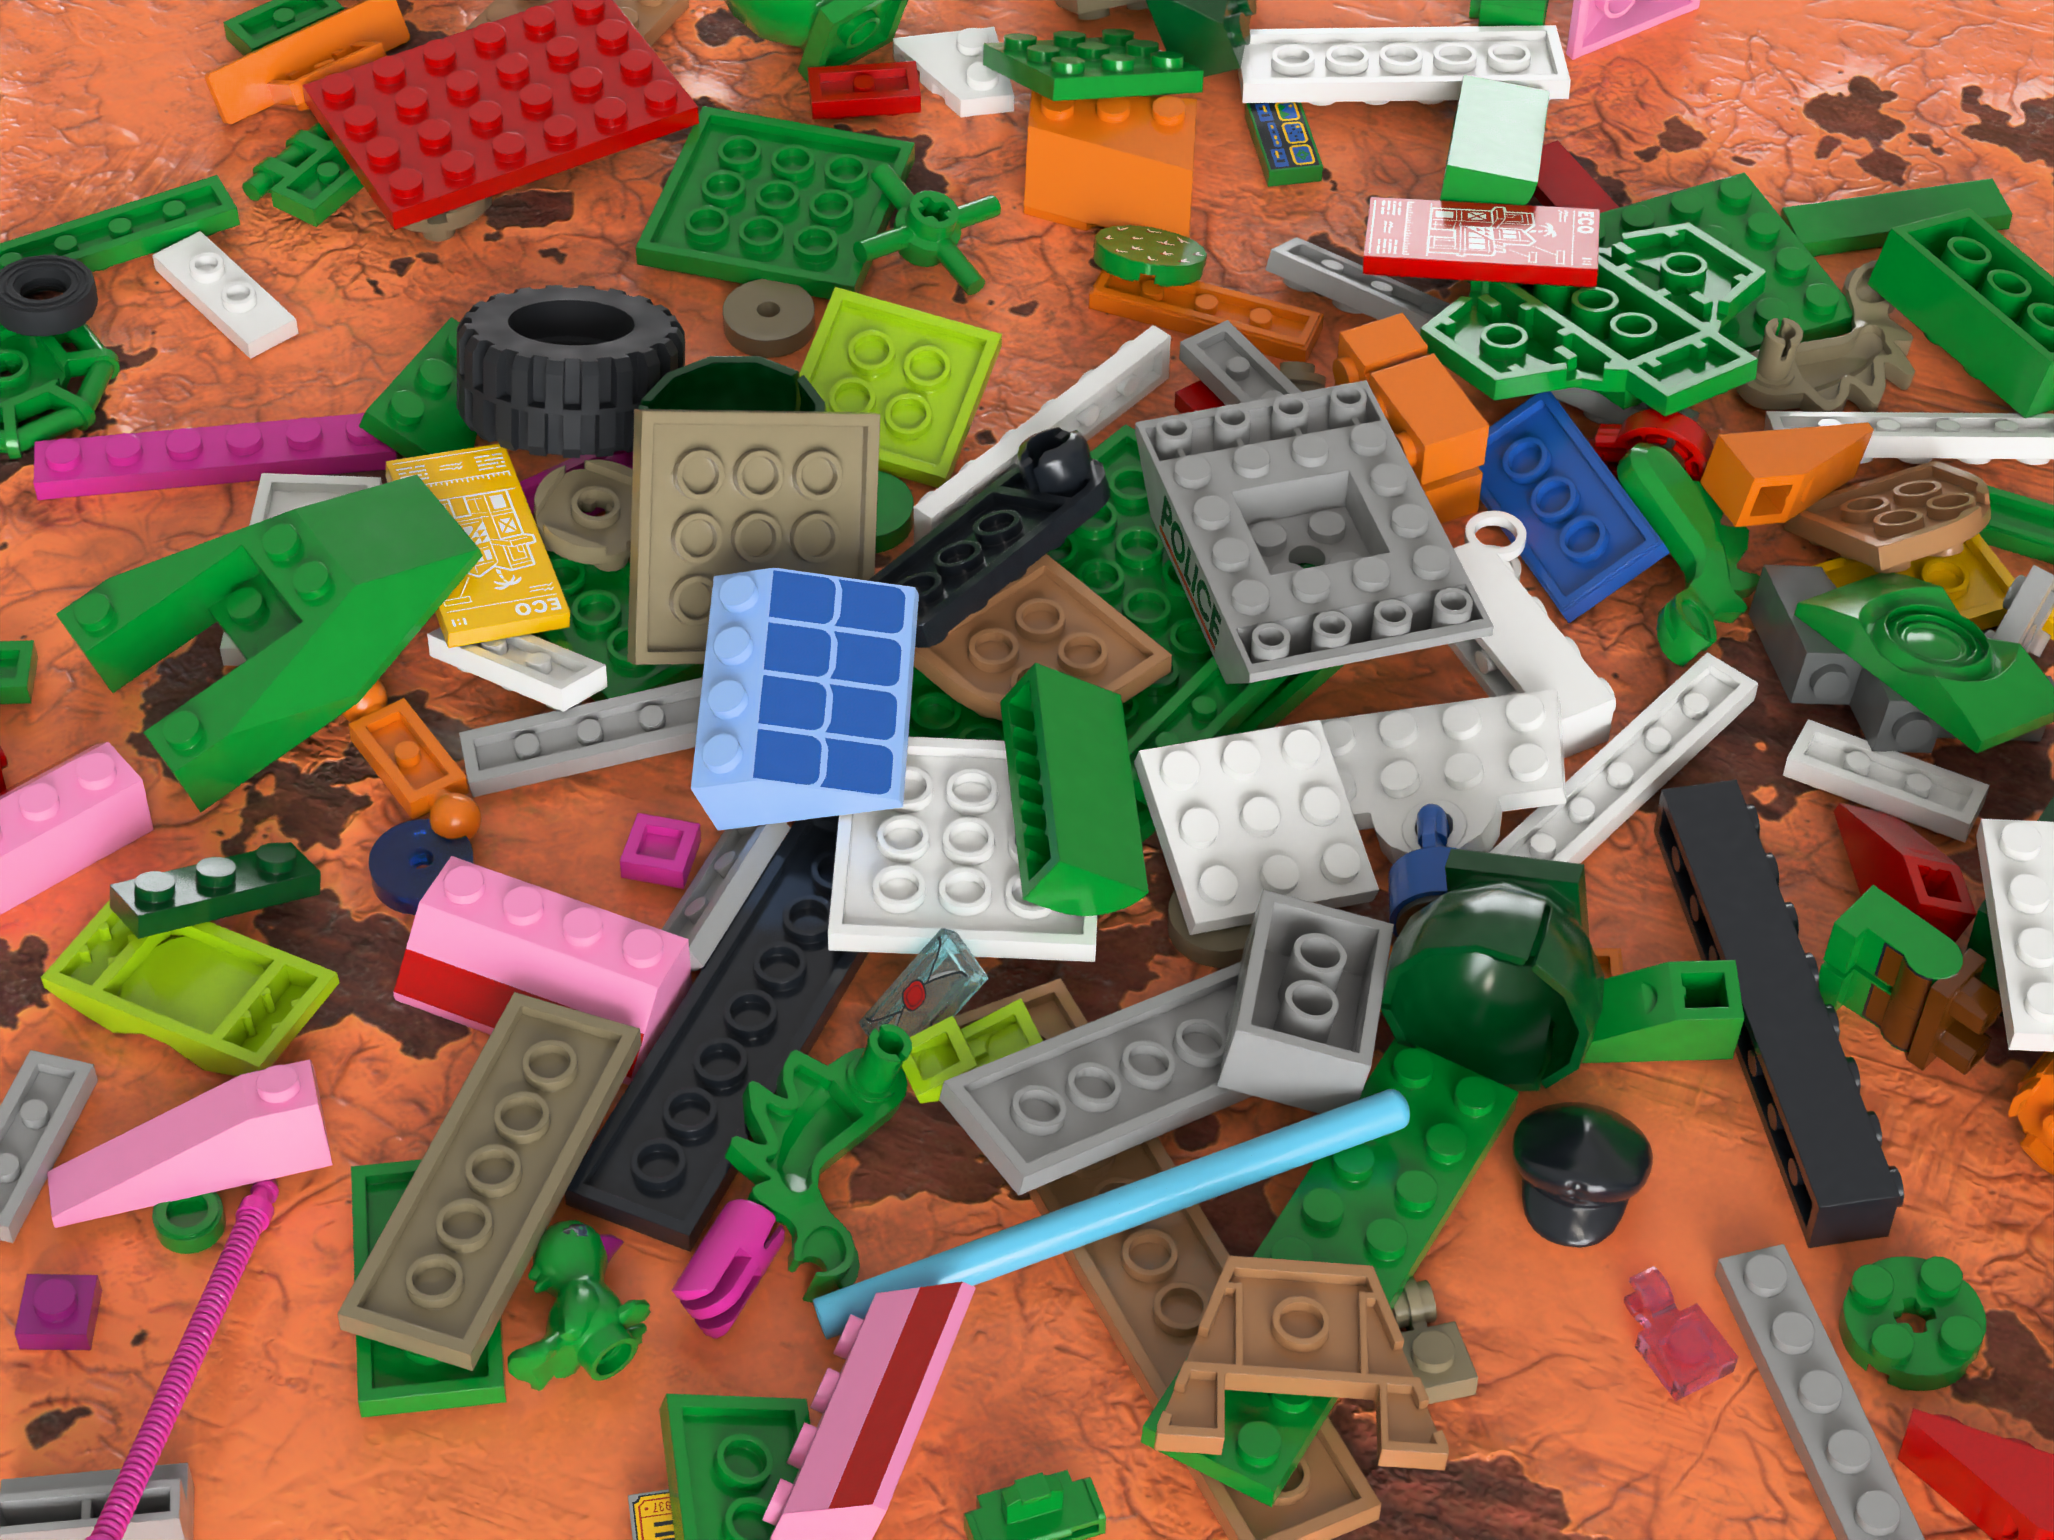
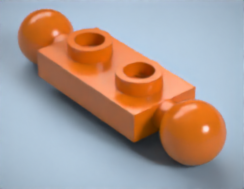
[342,680,481,844]

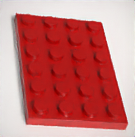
[302,0,699,230]

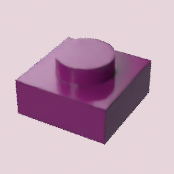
[15,1274,102,1350]

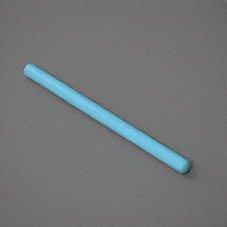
[812,1089,1410,1340]

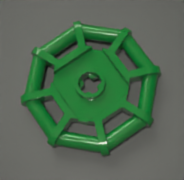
[0,322,120,460]

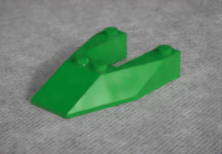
[56,475,483,812]

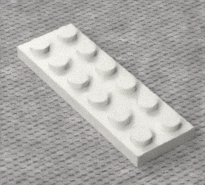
[1238,25,1571,106]

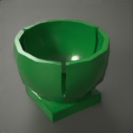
[724,0,908,83]

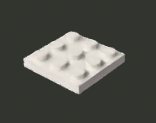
[1134,720,1379,935]

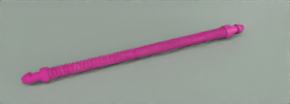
[85,1178,279,1540]

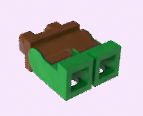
[1818,885,2002,1075]

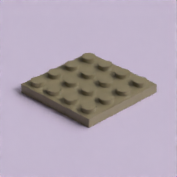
[627,409,880,665]

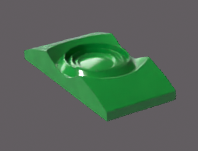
[1794,573,2054,753]

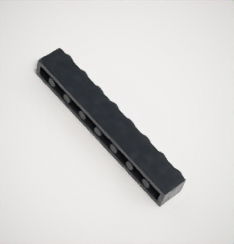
[1654,780,1904,1248]

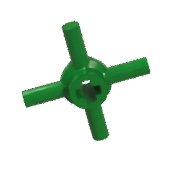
[853,163,1001,295]

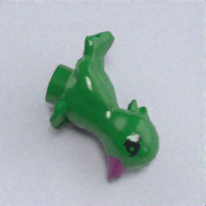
[508,1220,651,1391]

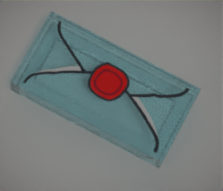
[858,927,989,1067]

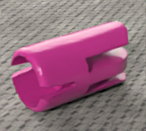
[671,1199,785,1339]

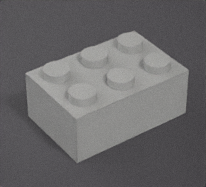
[1217,889,1394,1114]

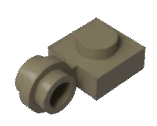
[1392,1277,1478,1404]

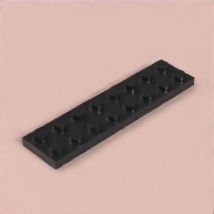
[565,815,869,1252]

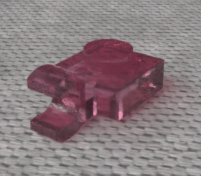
[1623,1266,1738,1401]

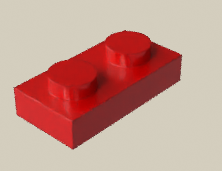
[807,61,921,120]

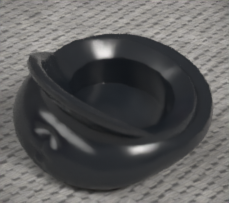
[1512,1102,1653,1248]

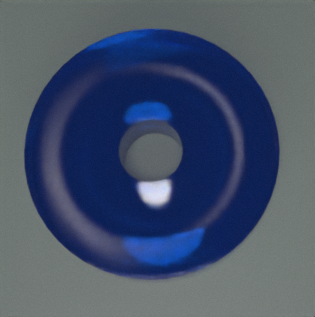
[369,819,475,915]

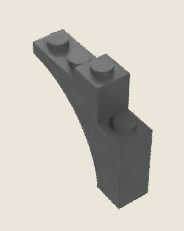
[1748,564,2054,753]

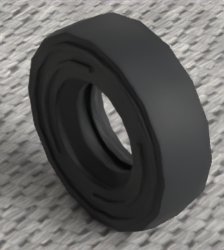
[0,255,98,337]

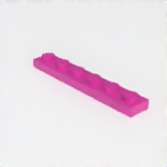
[33,413,397,500]

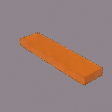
[1089,269,1324,362]

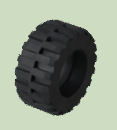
[457,285,685,458]

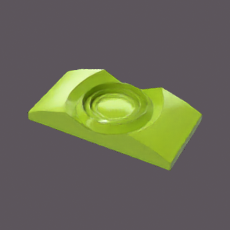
[41,900,340,1076]

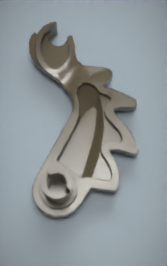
[1736,260,1915,412]

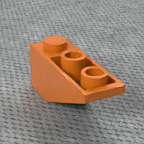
[1700,422,1874,527]

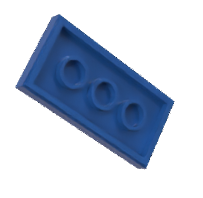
[1479,391,1670,623]

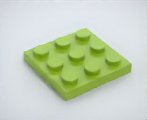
[799,287,1002,488]

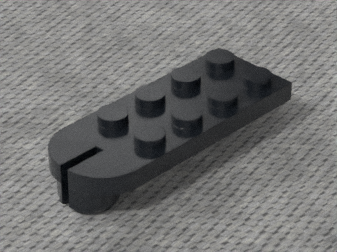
[868,427,1111,648]

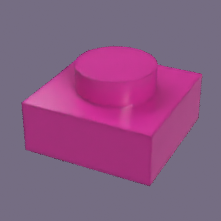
[620,813,701,889]

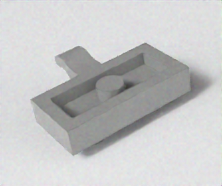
[1985,565,2054,658]

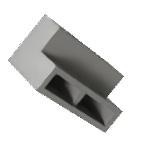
[0,1463,195,1540]

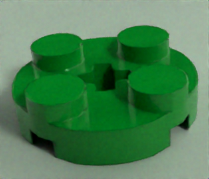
[1839,1256,1986,1391]

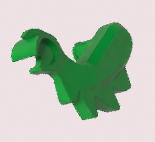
[1617,443,1760,667]
[725,1024,912,1303]

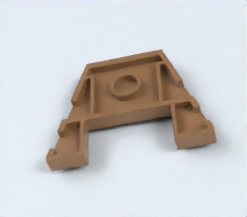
[1154,1256,1449,1471]

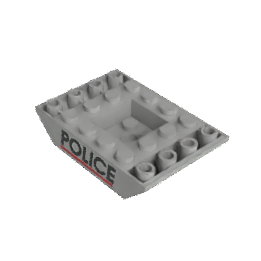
[1135,380,1494,684]

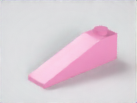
[47,1059,333,1228]

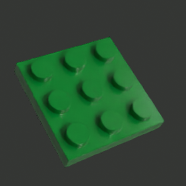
[983,29,1204,101]

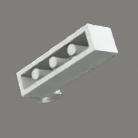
[1448,511,1616,758]

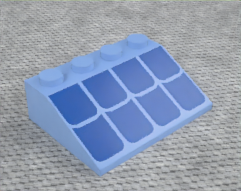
[691,568,919,831]

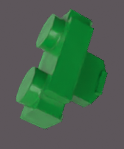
[964,1470,1106,1540]

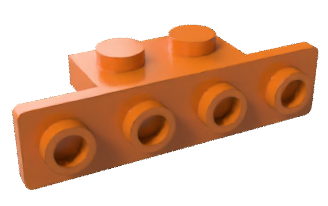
[205,0,410,124]

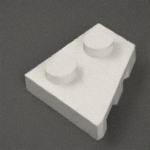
[893,27,1014,117]

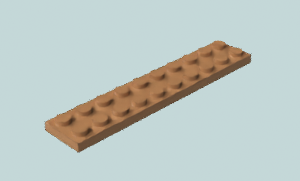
[954,978,1381,1540]

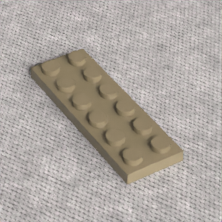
[337,992,642,1371]

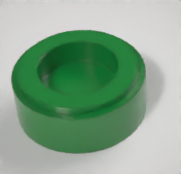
[152,1192,226,1254]

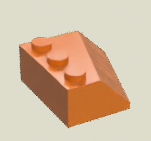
[1024,90,1197,238]

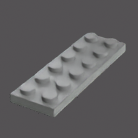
[939,961,1252,1196]

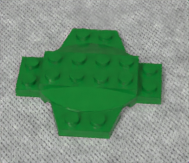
[1420,223,1767,417]

